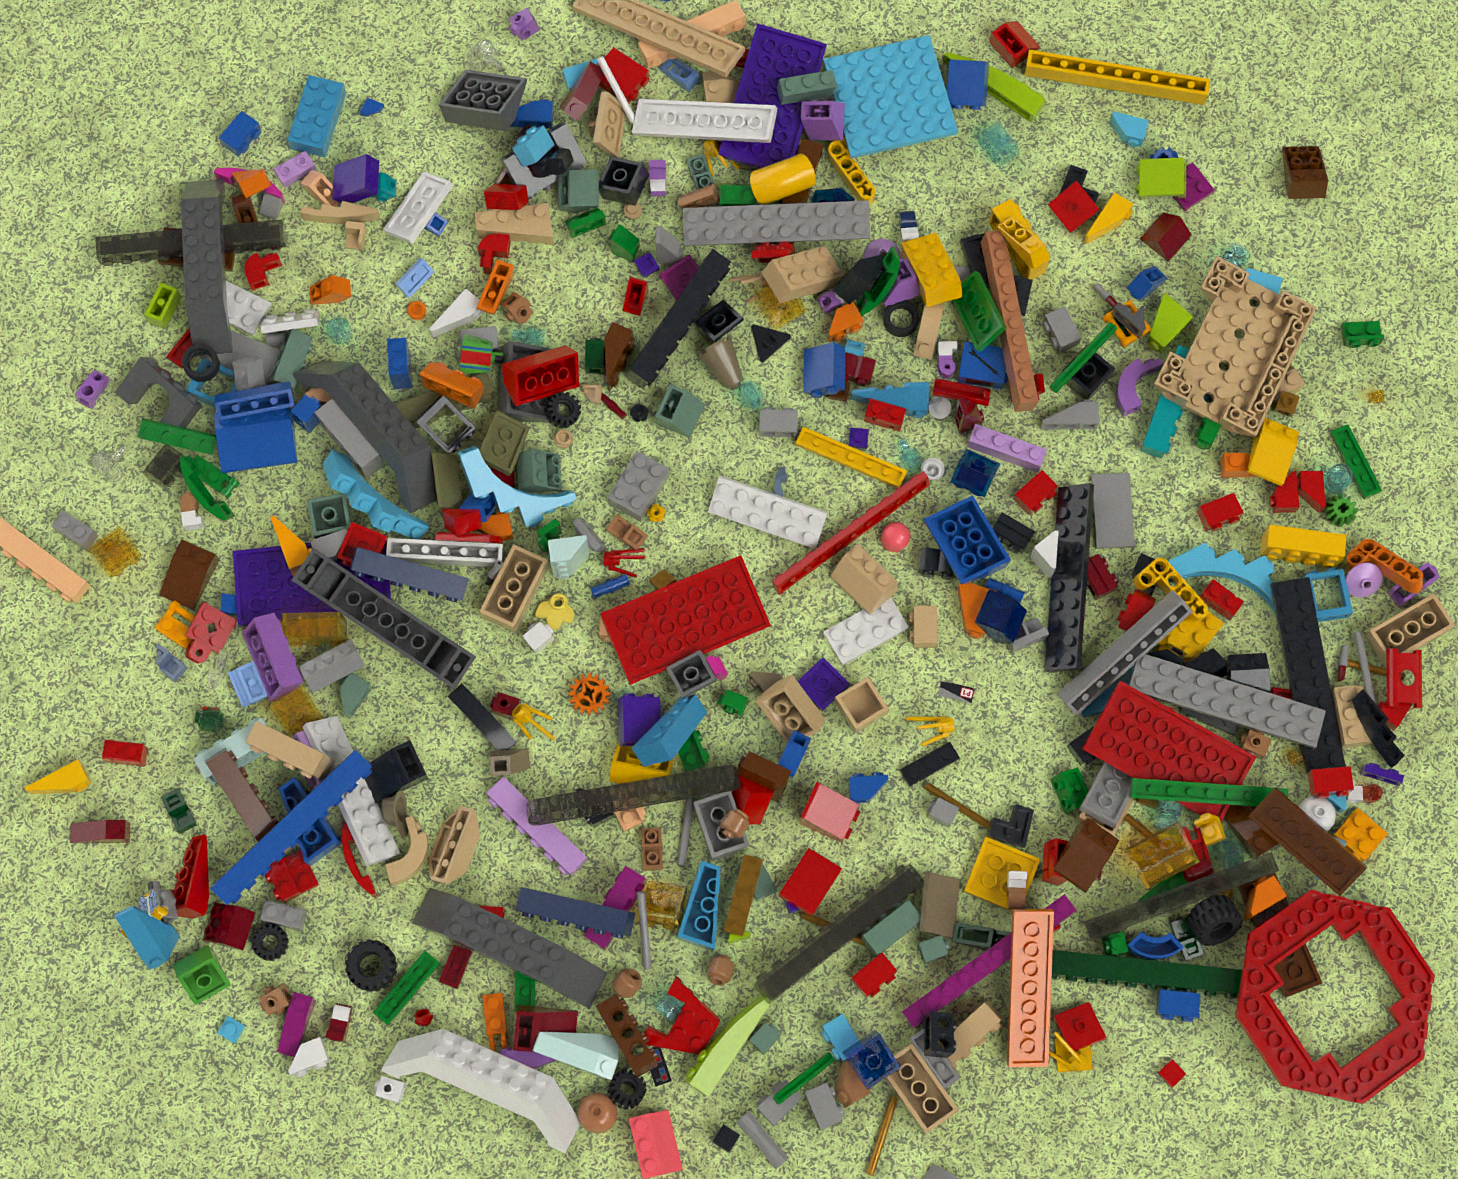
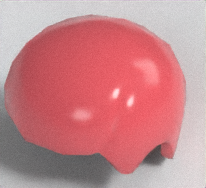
[880,522,911,553]

